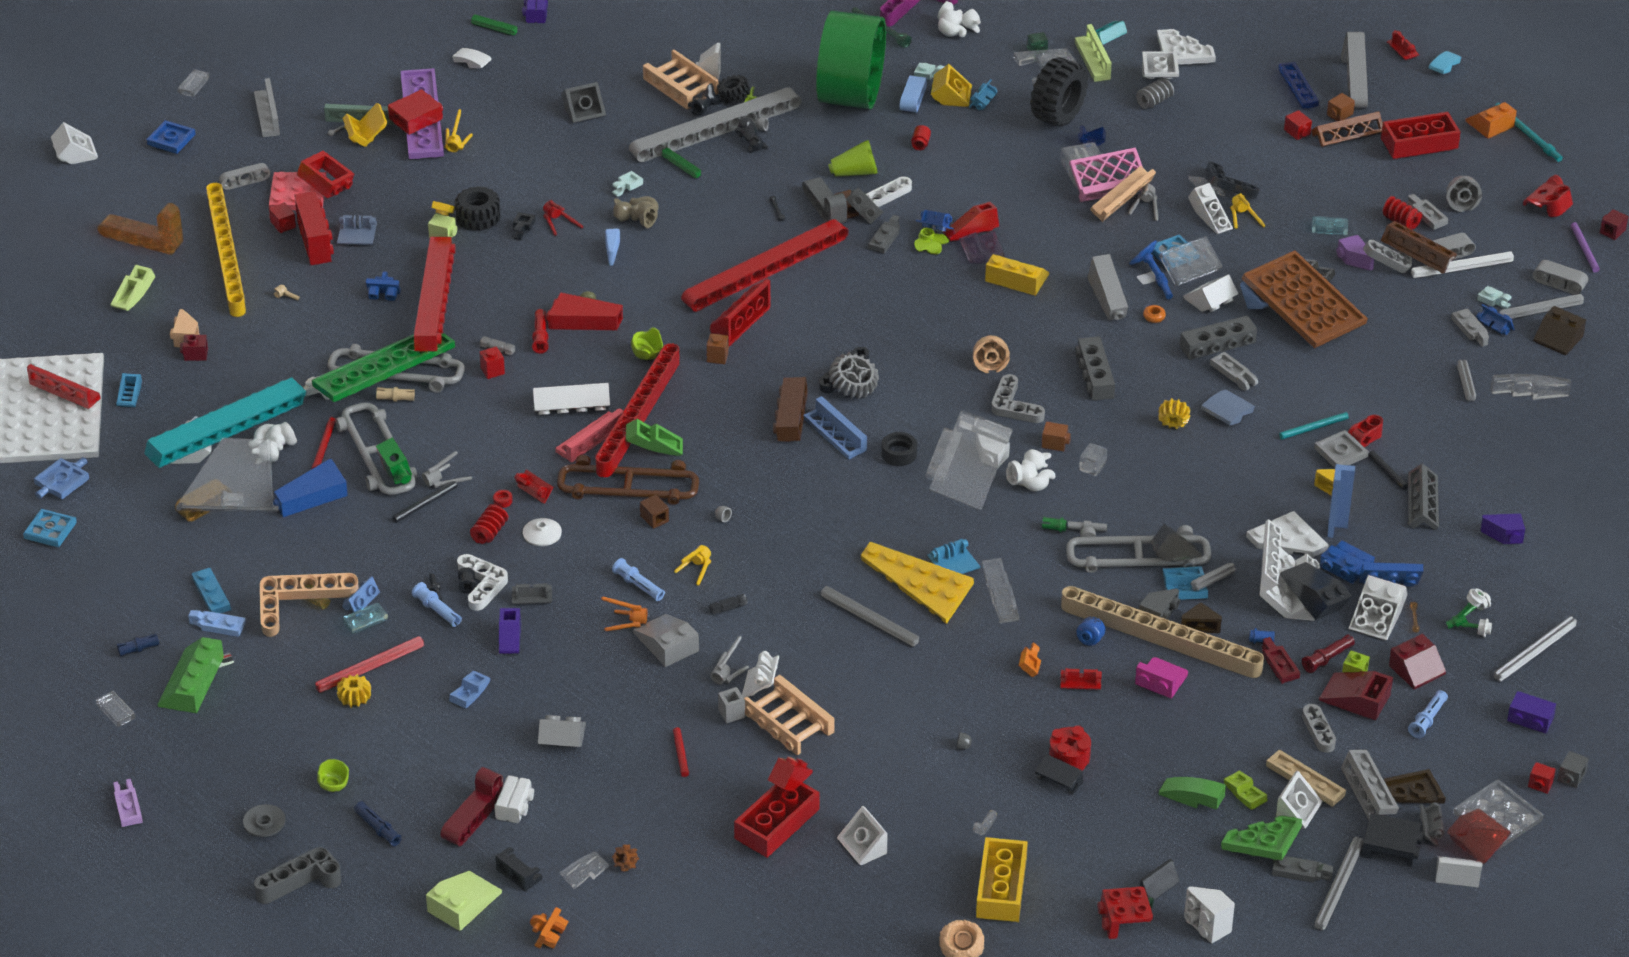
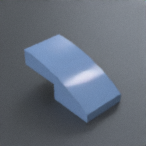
[449,671,490,709]

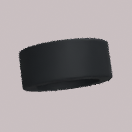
[881,432,917,466]

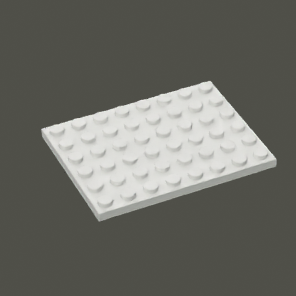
[0,353,104,463]

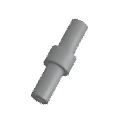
[1068,520,1107,531]

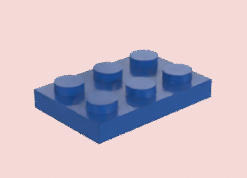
[1359,562,1423,587]

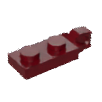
[1262,637,1300,684]

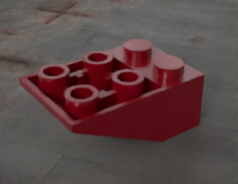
[1319,671,1393,720]

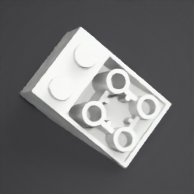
[1349,575,1407,641]

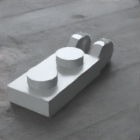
[1210,352,1258,391]

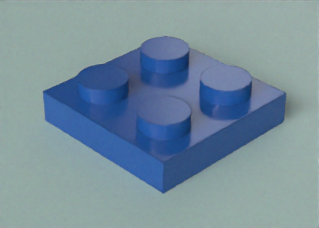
[147,120,196,154]

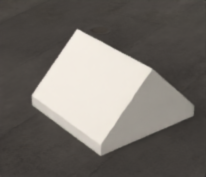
[1276,771,1323,829]
[837,806,887,865]
[1436,856,1482,887]

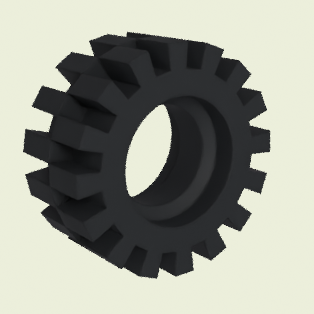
[717,74,750,104]

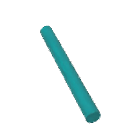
[1279,412,1349,440]

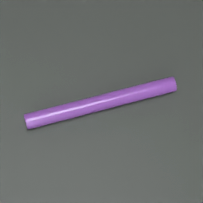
[1571,222,1600,272]

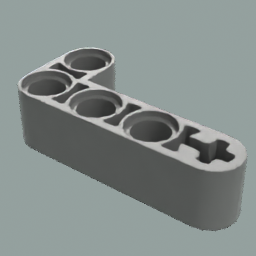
[802,177,847,223]
[254,847,341,904]

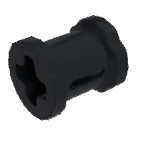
[458,567,476,593]

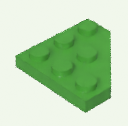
[1221,815,1302,860]

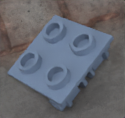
[337,215,377,245]

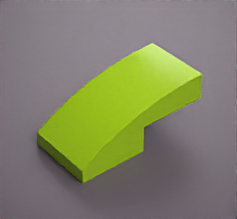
[1224,770,1268,810]

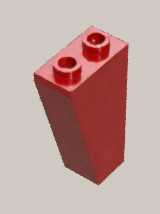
[546,292,623,330]

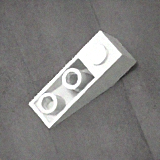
[1188,183,1233,235]

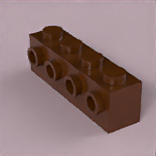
[773,377,808,442]

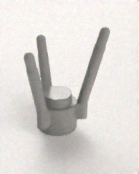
[1128,183,1158,221]
[422,451,472,488]
[710,636,749,684]

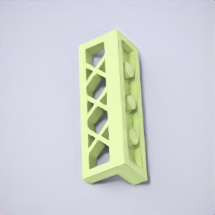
[1075,24,1112,82]

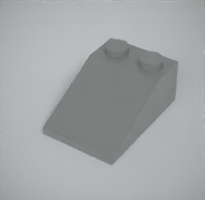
[633,614,699,667]

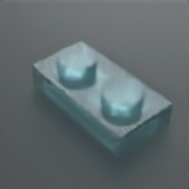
[1312,216,1348,235]
[343,602,388,634]

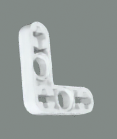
[457,554,508,611]

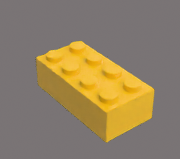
[976,837,1028,922]

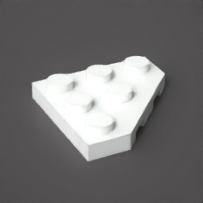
[1157,29,1216,65]
[1246,511,1329,558]

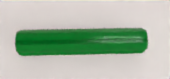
[471,14,518,36]
[662,147,701,178]

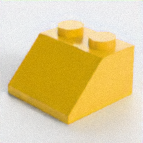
[931,64,972,107]

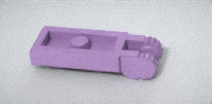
[113,779,143,827]

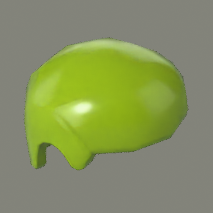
[317,759,349,792]

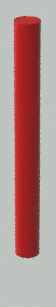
[311,417,336,470]

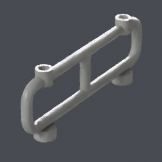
[327,344,465,393]
[335,403,417,495]
[1066,525,1211,573]

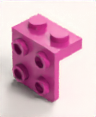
[1135,657,1188,698]

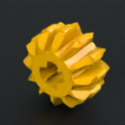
[1158,398,1190,429]
[337,674,371,708]

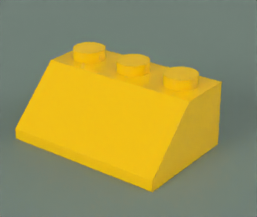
[985,254,1049,296]

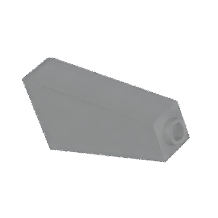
[1087,254,1128,320]

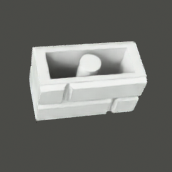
[495,775,534,823]

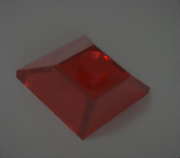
[1447,808,1511,864]

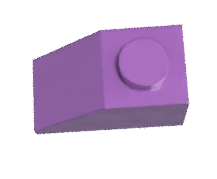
[1336,235,1374,270]

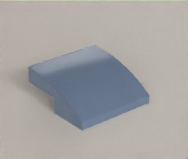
[1200,389,1255,425]

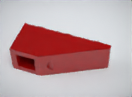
[943,202,999,241]

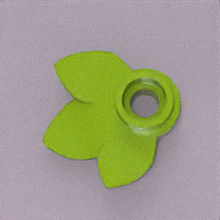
[914,228,949,255]

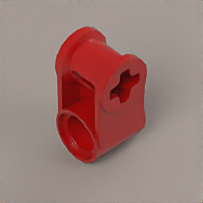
[1348,415,1383,447]

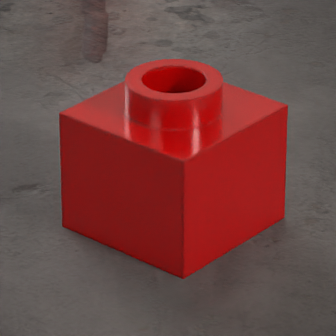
[1528,762,1556,794]

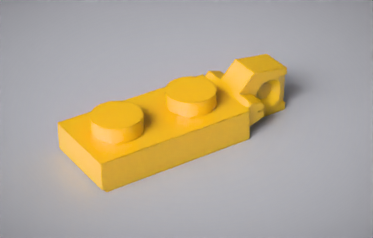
[431,201,455,216]

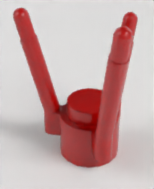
[543,200,583,236]

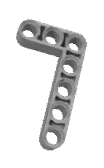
[1341,32,1368,108]

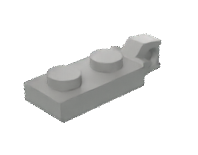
[1407,194,1448,230]
[1451,308,1489,347]

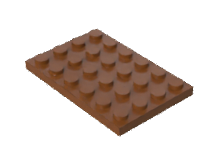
[1242,250,1368,348]

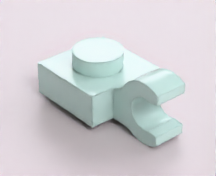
[914,63,945,80]
[612,171,643,196]
[1477,286,1511,309]

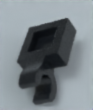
[513,212,536,240]

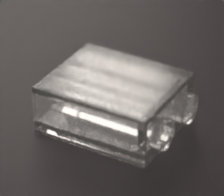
[1061,142,1109,187]

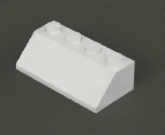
[533,383,610,415]

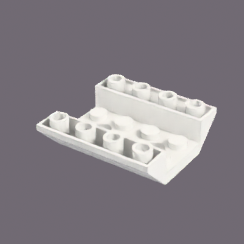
[1260,519,1320,621]

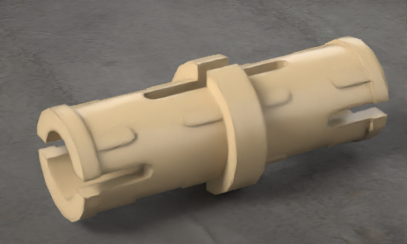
[376,387,415,402]

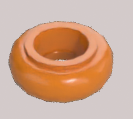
[1143,305,1166,323]

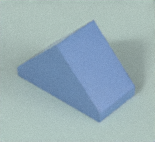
[1240,282,1269,309]

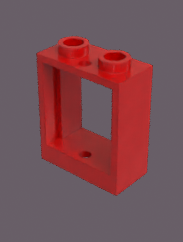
[297,150,354,199]

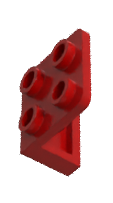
[1097,887,1153,939]

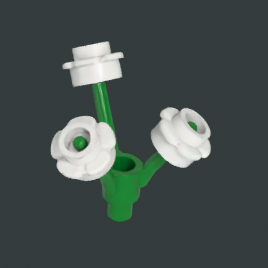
[1446,588,1492,638]

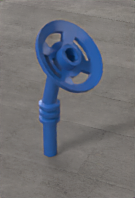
[1129,240,1173,299]

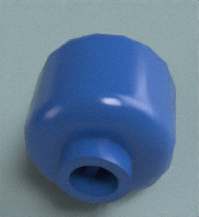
[1076,616,1106,646]

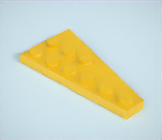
[861,542,974,624]

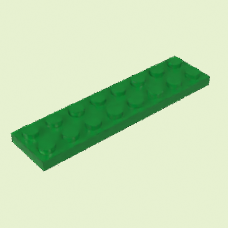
[312,333,455,402]

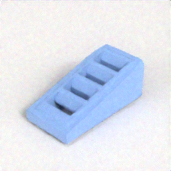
[605,229,620,266]

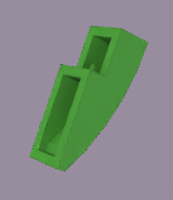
[626,419,683,456]
[1158,777,1226,810]

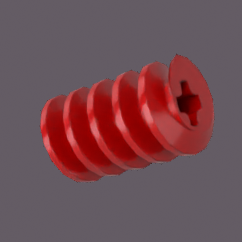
[1383,196,1422,230]
[470,504,509,544]

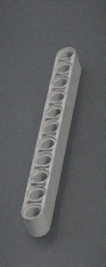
[629,87,802,162]

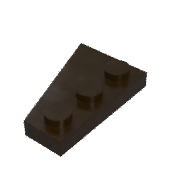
[1383,769,1446,804]

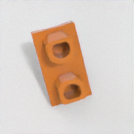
[530,907,569,949]

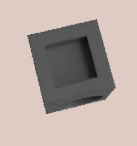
[1557,751,1589,788]

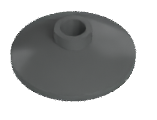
[243,804,285,837]

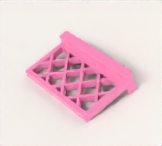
[1069,148,1143,202]

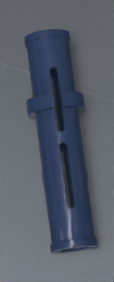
[354,801,402,846]

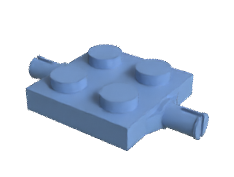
[34,457,89,499]

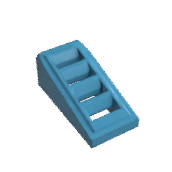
[116,373,142,407]

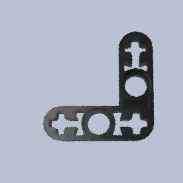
[1205,161,1260,198]

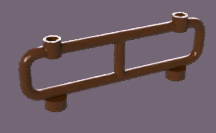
[557,455,699,505]

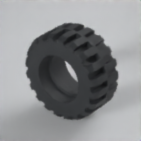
[1030,57,1088,127]

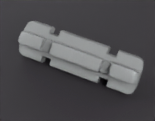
[480,336,515,355]

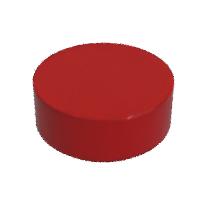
[493,490,513,508]

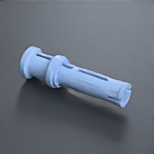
[612,558,665,601]
[411,582,462,627]
[1408,690,1448,739]

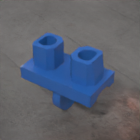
[366,271,401,301]

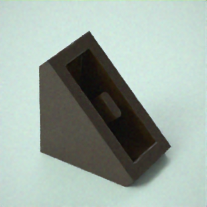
[1181,602,1222,633]

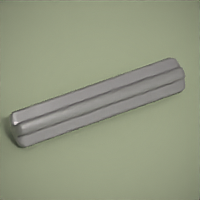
[1457,360,1476,401]
[1191,563,1236,591]

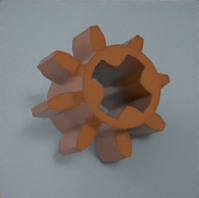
[612,844,640,871]

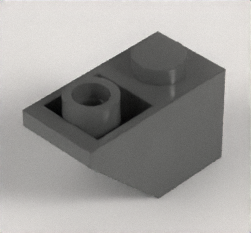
[1139,589,1180,620]

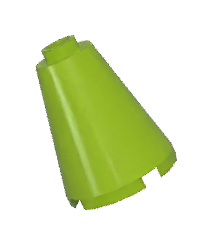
[828,140,878,177]

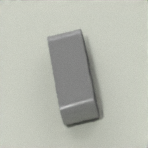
[1433,233,1476,260]
[1533,260,1588,294]

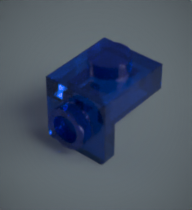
[1078,125,1106,149]

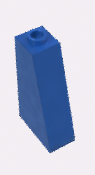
[273,459,348,517]

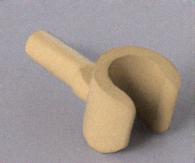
[274,284,300,300]

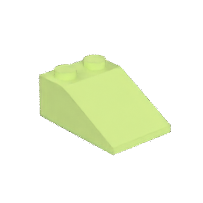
[426,871,502,931]

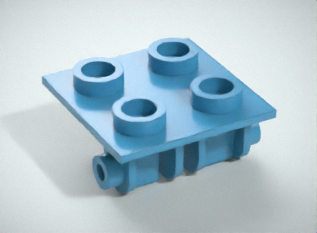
[927,538,980,574]

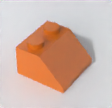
[1465,102,1517,139]

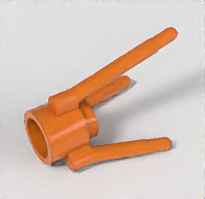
[601,597,648,631]

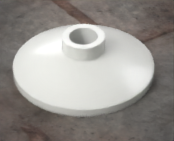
[523,518,562,546]

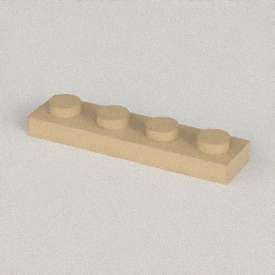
[1266,750,1346,807]

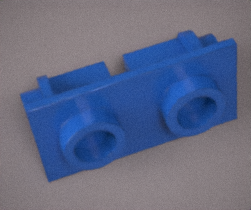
[916,209,954,232]
[1476,304,1515,335]

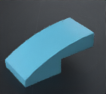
[1428,51,1461,74]

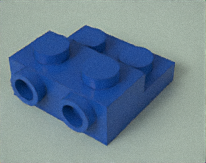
[1320,541,1375,584]

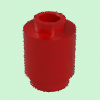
[911,125,931,151]

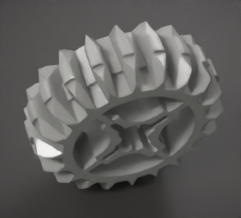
[828,352,879,400]

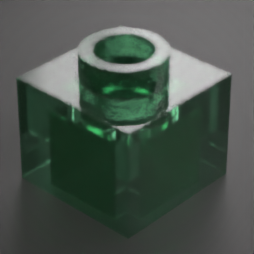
[1027,32,1048,56]

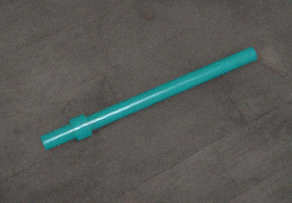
[1495,103,1563,162]

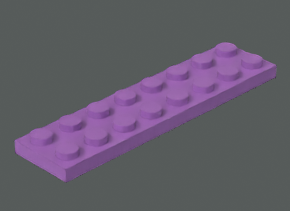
[401,68,444,159]

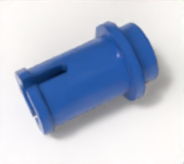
[1249,628,1275,644]

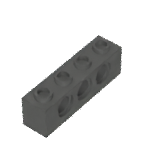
[1180,316,1257,360]
[1075,336,1115,401]

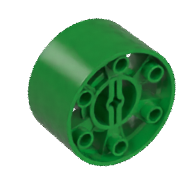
[816,10,886,109]

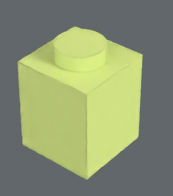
[428,213,457,237]

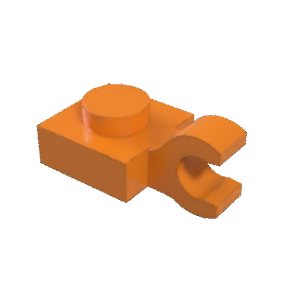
[1018,642,1041,677]

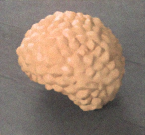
[939,920,984,957]

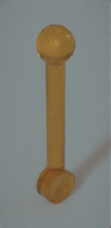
[1410,602,1420,633]

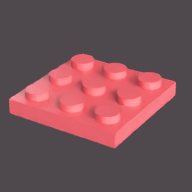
[269,172,327,210]

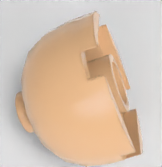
[973,335,1010,373]

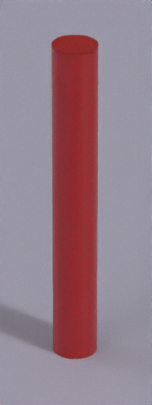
[673,727,689,777]

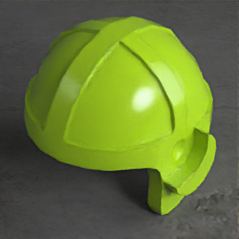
[631,327,663,360]

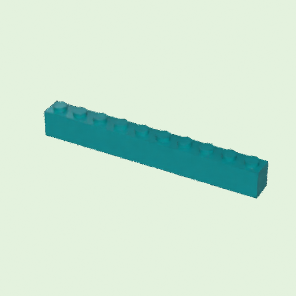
[144,377,306,468]

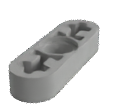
[219,163,270,190]
[1302,704,1336,753]

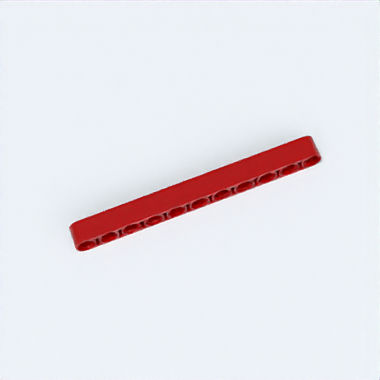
[681,219,849,311]
[595,343,680,478]

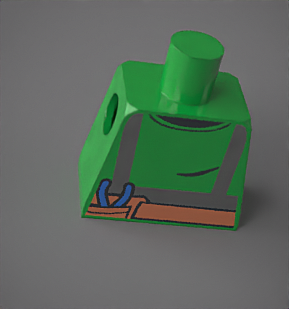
[376,437,412,484]

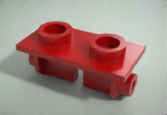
[1387,30,1419,60]
[514,469,554,504]
[1061,668,1102,689]

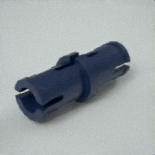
[117,633,159,656]

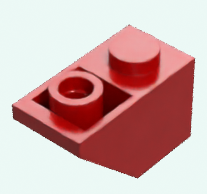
[768,757,813,791]

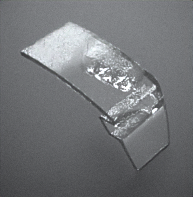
[925,410,1013,511]

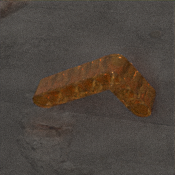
[97,203,183,254]

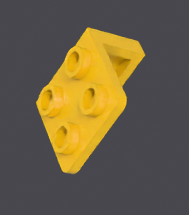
[342,103,387,147]

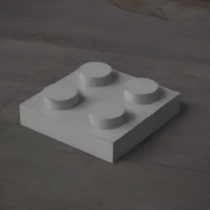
[1314,430,1368,468]

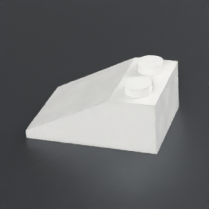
[1142,51,1179,79]

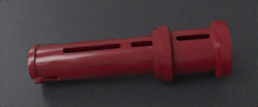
[1302,634,1355,673]

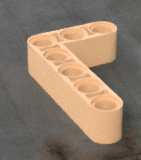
[260,573,359,637]

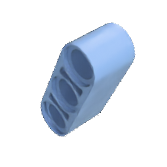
[900,75,927,113]

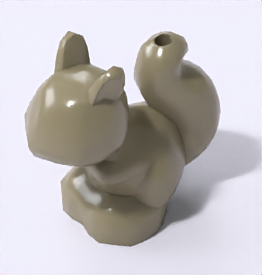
[613,196,659,228]

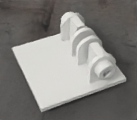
[742,651,779,698]

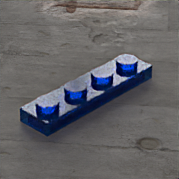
[1278,61,1319,109]

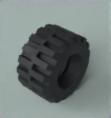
[455,186,501,231]

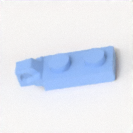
[188,610,246,637]

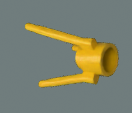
[444,109,473,152]
[1230,193,1265,229]
[674,545,711,586]

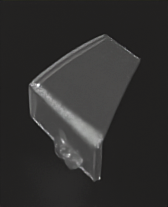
[176,438,279,513]

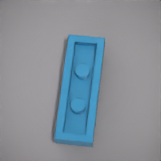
[191,568,231,613]

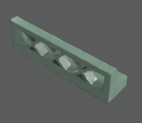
[324,104,394,125]

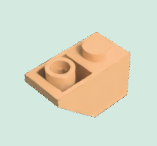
[170,309,199,347]

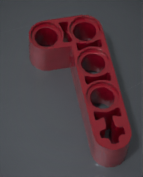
[440,767,503,846]

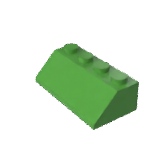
[158,637,224,713]

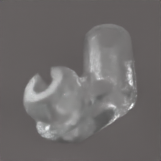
[973,810,997,835]

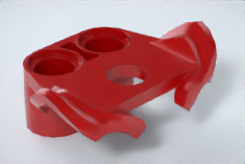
[1523,174,1573,217]

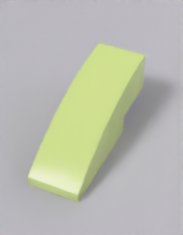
[110,265,155,311]

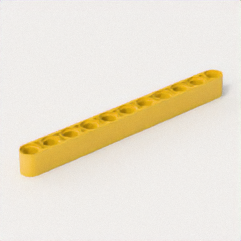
[206,183,246,317]

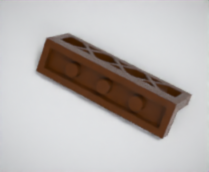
[1380,221,1457,274]

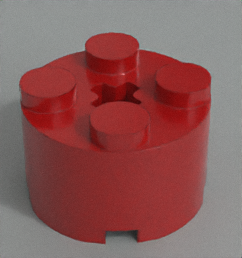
[1049,726,1091,771]

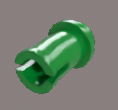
[1042,517,1067,533]

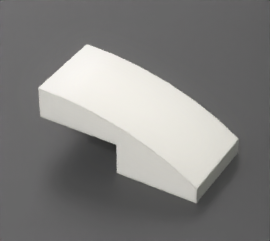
[452,48,491,68]

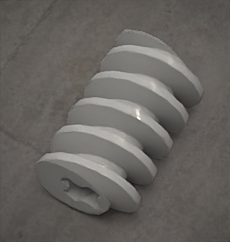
[1136,78,1174,109]

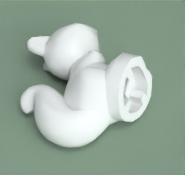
[937,1,981,38]
[248,422,297,465]
[1006,449,1055,492]

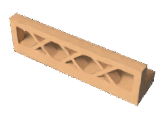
[1090,166,1156,222]

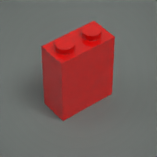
[388,89,443,135]

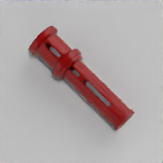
[532,309,549,354]

